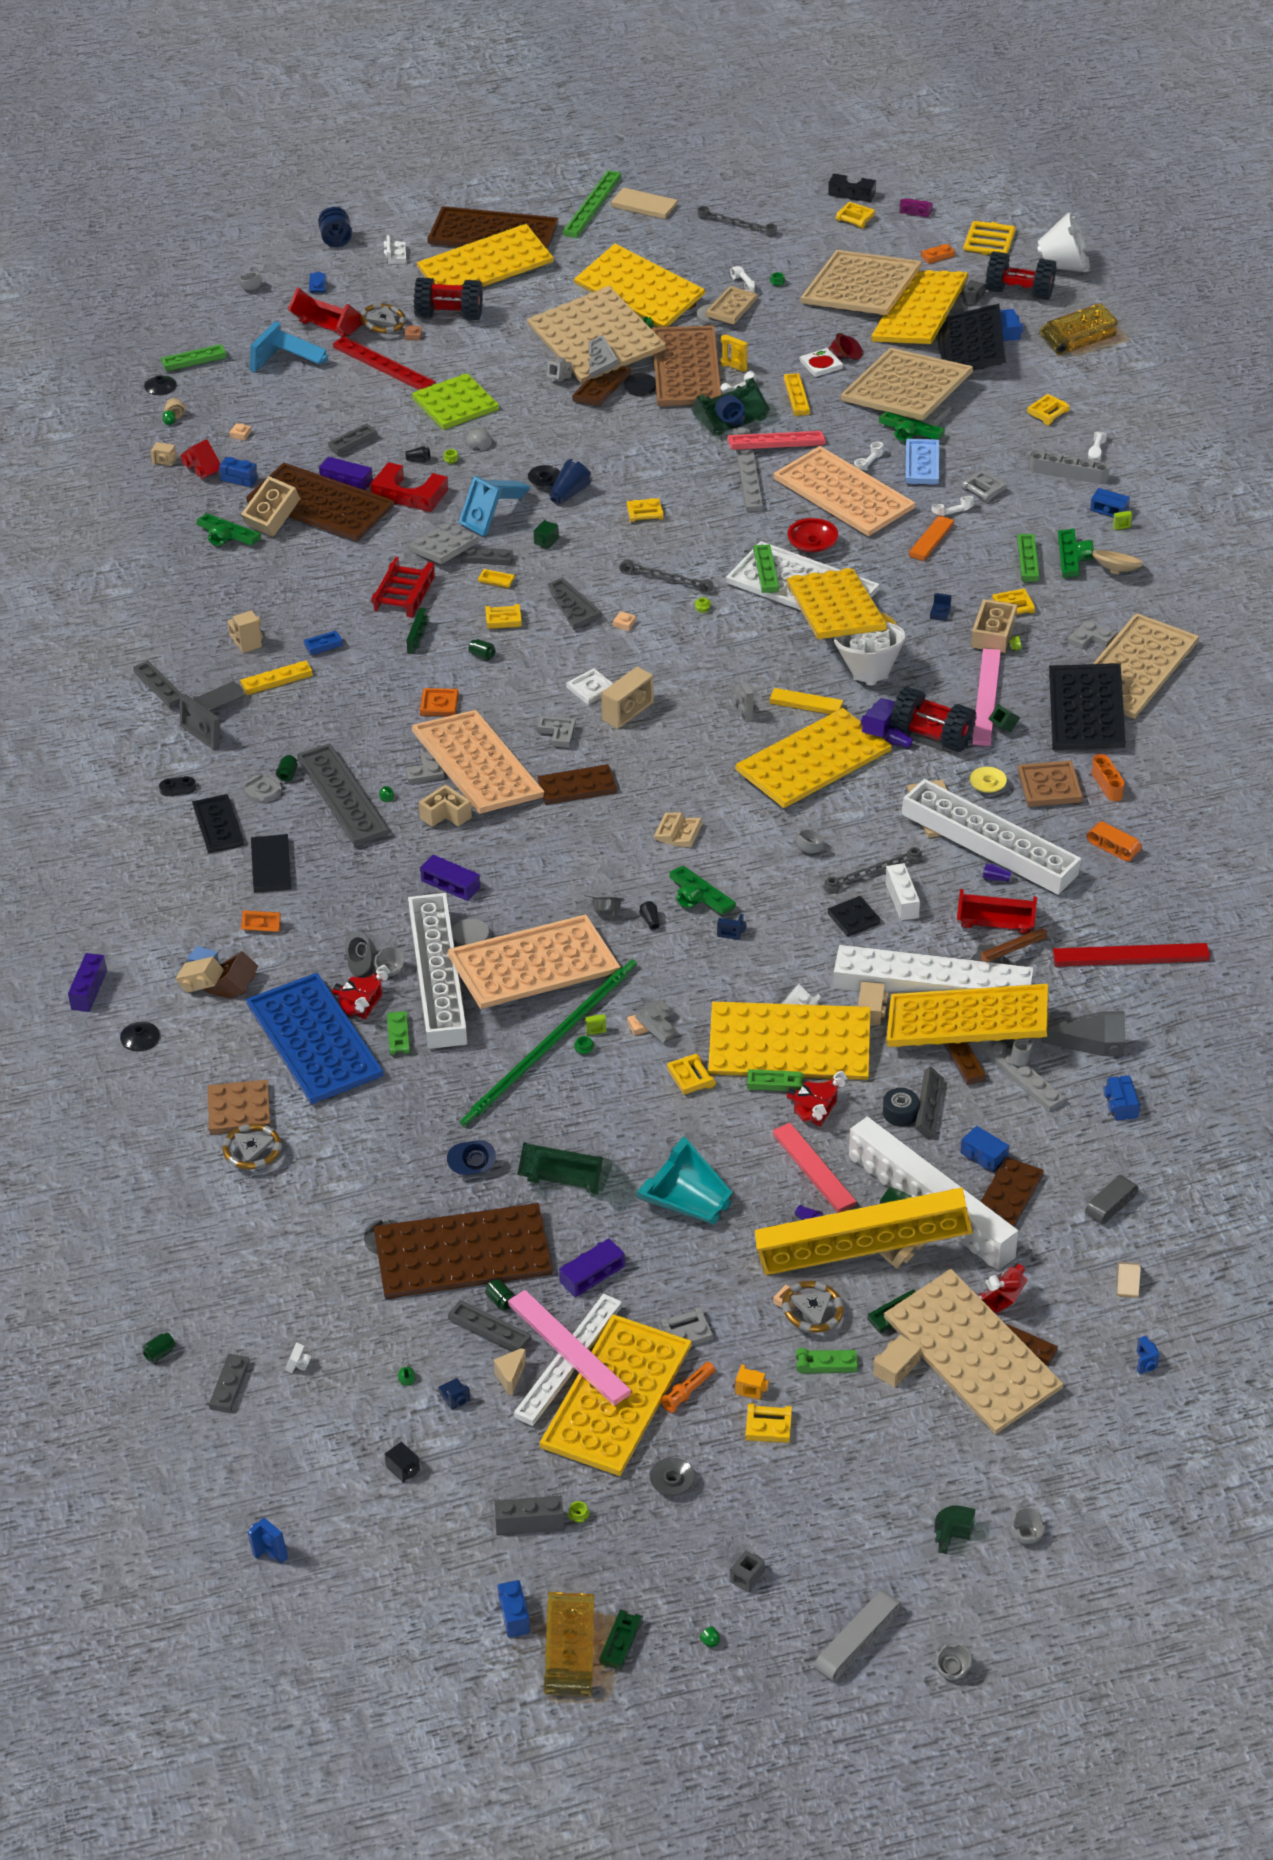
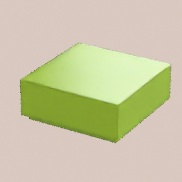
[1113,511,1132,530]
[585,1014,606,1035]

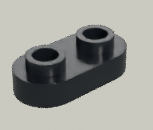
[159,776,196,796]

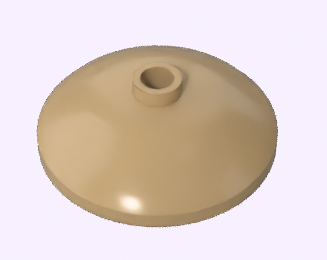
[1092,550,1143,575]

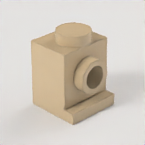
[150,442,178,466]

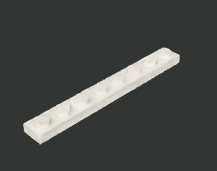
[514,1294,622,1426]

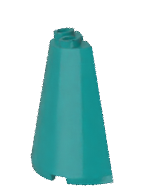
[636,1136,733,1226]

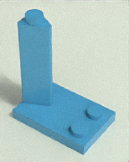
[250,321,329,373]
[458,476,531,536]

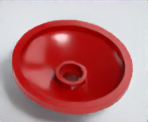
[787,518,838,552]

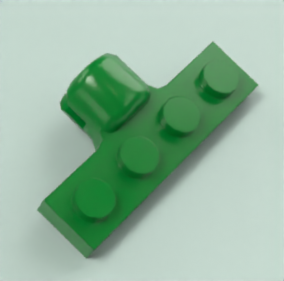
[879,412,945,442]
[197,513,261,547]
[1058,528,1094,578]
[669,865,736,915]

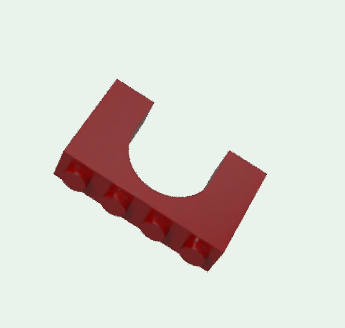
[371,462,448,512]

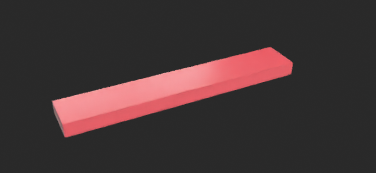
[727,431,826,450]
[773,1123,856,1213]

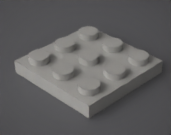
[408,523,480,564]

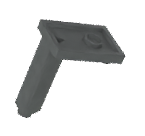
[180,681,244,750]

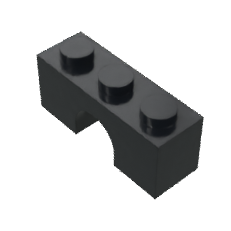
[828,173,876,202]

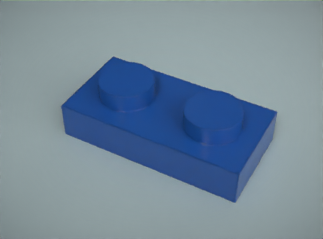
[304,630,343,655]

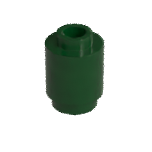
[468,639,496,660]
[276,755,298,781]
[485,1279,514,1311]
[142,1332,176,1363]

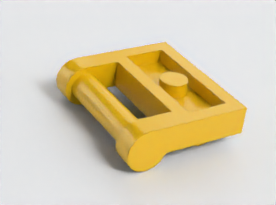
[836,201,875,229]
[721,335,748,372]
[1027,394,1070,426]
[626,498,664,523]
[992,588,1035,614]
[485,604,522,629]
[667,1054,716,1095]
[745,1403,792,1443]

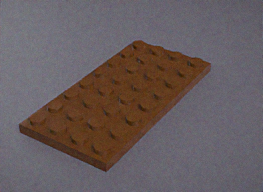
[427,206,559,250]
[246,462,394,542]
[374,1203,552,1299]

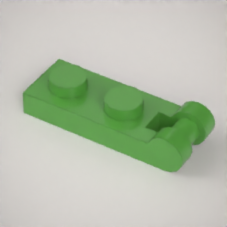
[387,1011,410,1055]
[747,1069,804,1091]
[796,1348,857,1373]

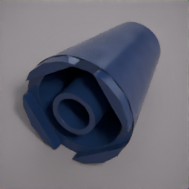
[549,459,592,504]

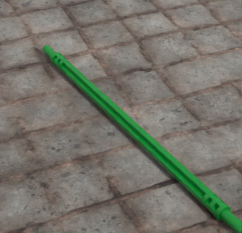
[460,959,637,1127]

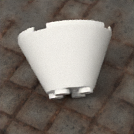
[1037,212,1090,272]
[834,622,905,685]

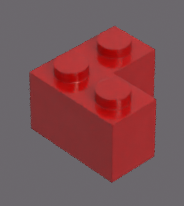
[180,439,221,480]

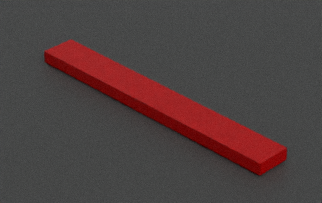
[333,336,436,390]
[1052,943,1210,967]

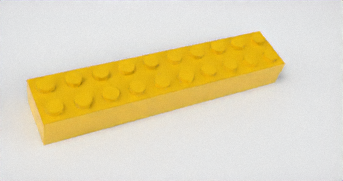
[754,1187,973,1276]

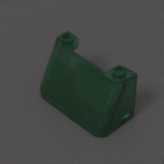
[691,377,770,436]

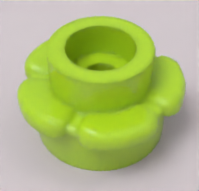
[443,449,459,464]
[694,597,711,613]
[1009,635,1022,652]
[567,1501,590,1523]

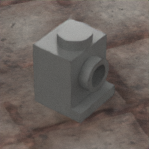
[730,1550,765,1593]

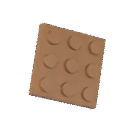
[1017,761,1083,807]
[207,1079,271,1135]

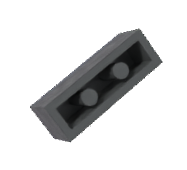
[494,1496,564,1535]

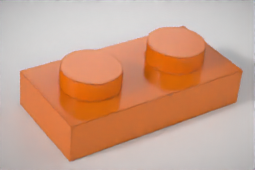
[921,244,955,264]
[241,910,281,932]

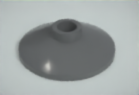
[650,1458,695,1496]

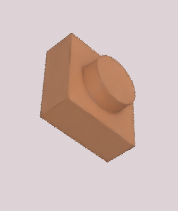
[405,325,422,340]

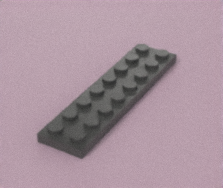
[297,743,388,847]

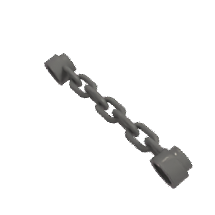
[697,206,777,237]
[619,559,713,594]
[824,847,922,894]

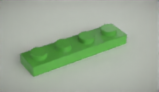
[161,344,227,371]
[1017,534,1039,582]
[753,544,779,593]

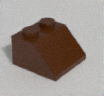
[204,951,258,999]

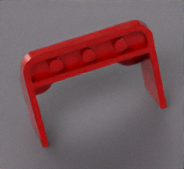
[287,287,363,337]
[957,889,1037,934]

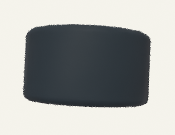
[883,1088,919,1126]

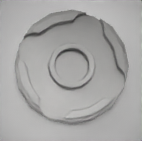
[697,304,725,326]
[245,775,281,803]
[452,918,489,947]

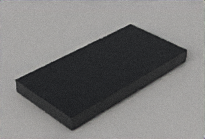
[192,794,244,853]
[251,834,291,893]

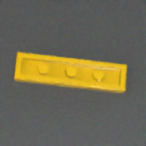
[784,373,810,416]
[770,688,843,714]

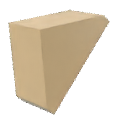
[1117,1261,1141,1298]
[494,1348,526,1396]

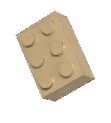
[241,476,301,537]
[971,599,1017,653]
[601,666,654,729]

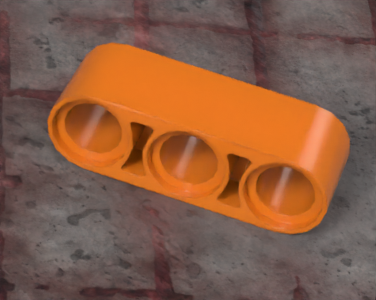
[1091,754,1125,801]
[1086,821,1142,861]

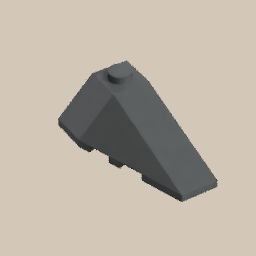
[1042,1011,1125,1056]

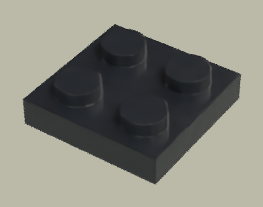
[828,895,880,937]

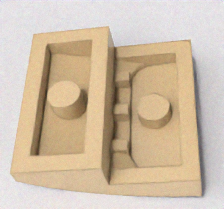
[654,812,703,847]

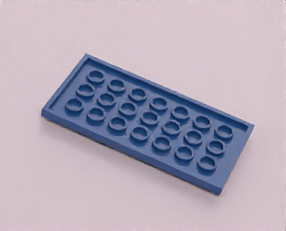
[246,972,384,1104]

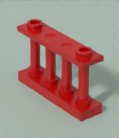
[371,556,435,618]

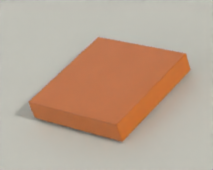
[420,688,459,717]

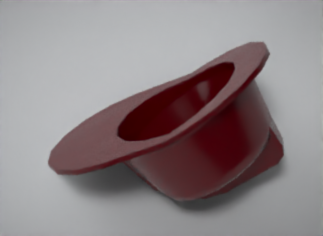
[828,333,863,360]

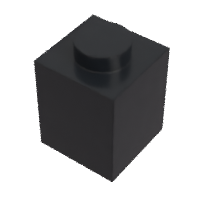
[384,1441,420,1483]

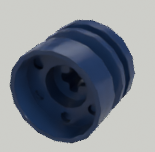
[318,206,353,248]

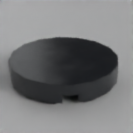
[625,373,656,396]

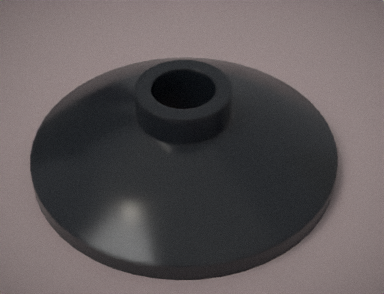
[144,375,176,395]
[528,465,560,487]
[120,1022,160,1051]

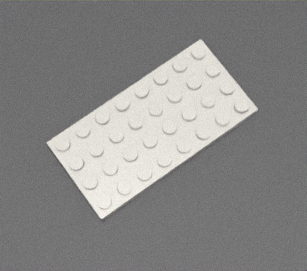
[726,541,879,610]

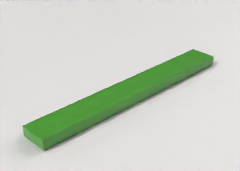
[563,170,621,238]

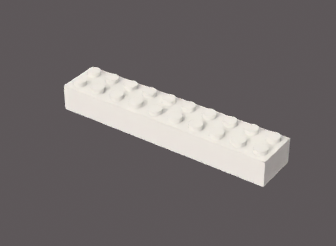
[902,779,1081,895]
[408,893,467,1049]
[833,945,1033,995]
[849,1117,1018,1271]

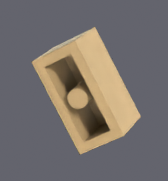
[175,956,224,993]
[858,982,888,1025]
[873,1335,921,1388]

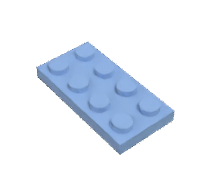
[905,439,939,485]

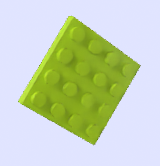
[412,373,499,430]

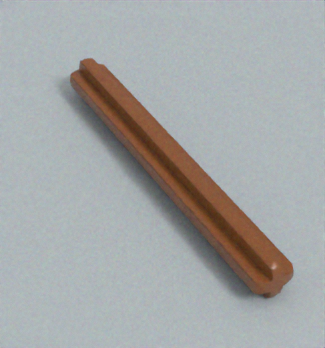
[980,928,1048,963]

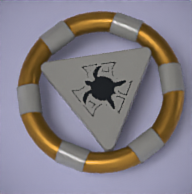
[360,303,406,334]
[222,1123,282,1170]
[782,1280,844,1333]

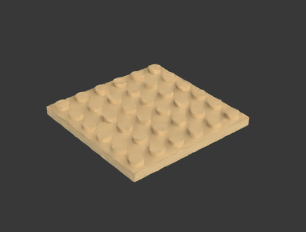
[800,250,922,315]
[840,348,973,420]

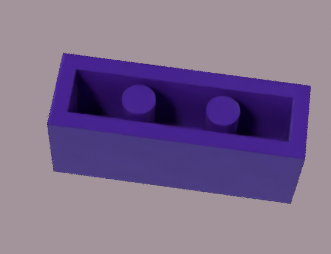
[319,456,373,490]
[860,698,895,737]
[420,854,480,901]
[68,953,107,1012]
[559,1238,625,1298]

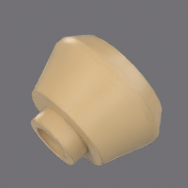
[164,398,186,419]

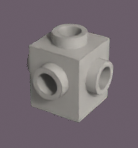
[546,357,572,381]

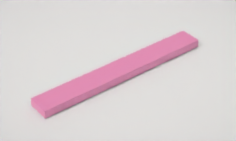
[972,648,1001,746]
[508,1290,631,1406]

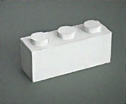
[885,863,920,921]

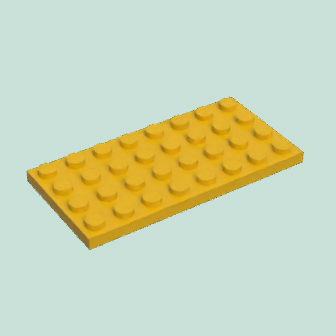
[417,224,553,287]
[574,243,705,327]
[871,270,969,344]
[786,568,887,639]
[735,708,892,808]
[886,984,1049,1047]
[708,1001,870,1080]
[539,1314,692,1477]

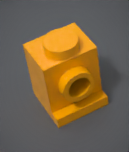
[735,1364,769,1400]

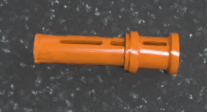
[661,1361,716,1413]

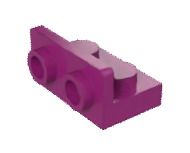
[900,198,933,217]

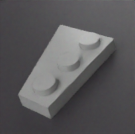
[589,335,620,378]

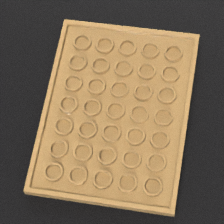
[527,286,666,384]

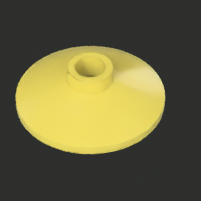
[970,767,1007,793]

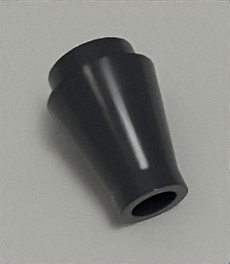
[405,446,431,462]
[639,901,660,930]

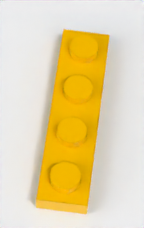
[240,660,313,695]

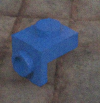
[309,272,327,293]
[1137,1335,1159,1374]

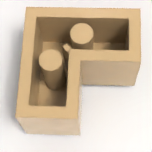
[227,610,263,653]
[418,784,472,827]

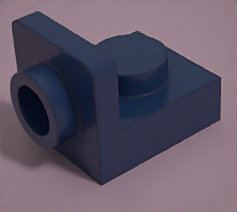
[930,593,952,622]
[717,914,747,940]
[438,1378,470,1410]

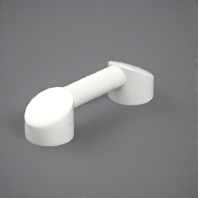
[730,266,755,293]
[720,371,757,396]
[1088,431,1107,461]
[854,442,884,471]
[931,496,974,516]

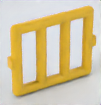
[963,221,1016,255]

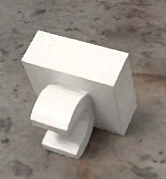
[284,1342,311,1373]

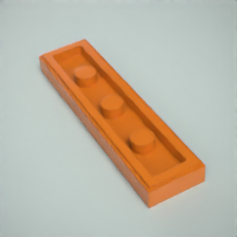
[909,515,954,561]

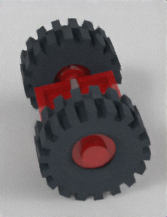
[985,251,1057,300]
[414,277,483,320]
[890,686,977,752]

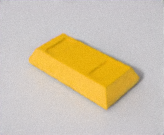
[478,569,516,588]

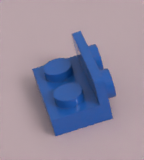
[247,1517,288,1564]

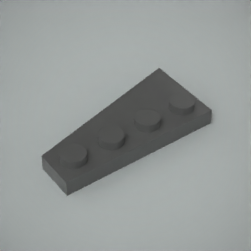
[548,578,602,630]

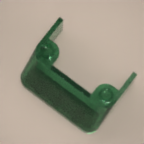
[517,1142,613,1195]

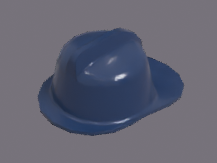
[715,395,746,426]
[447,1140,496,1175]

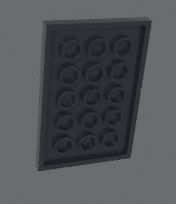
[939,303,1006,370]
[1049,663,1126,750]

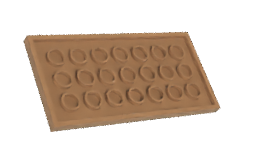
[652,325,721,407]

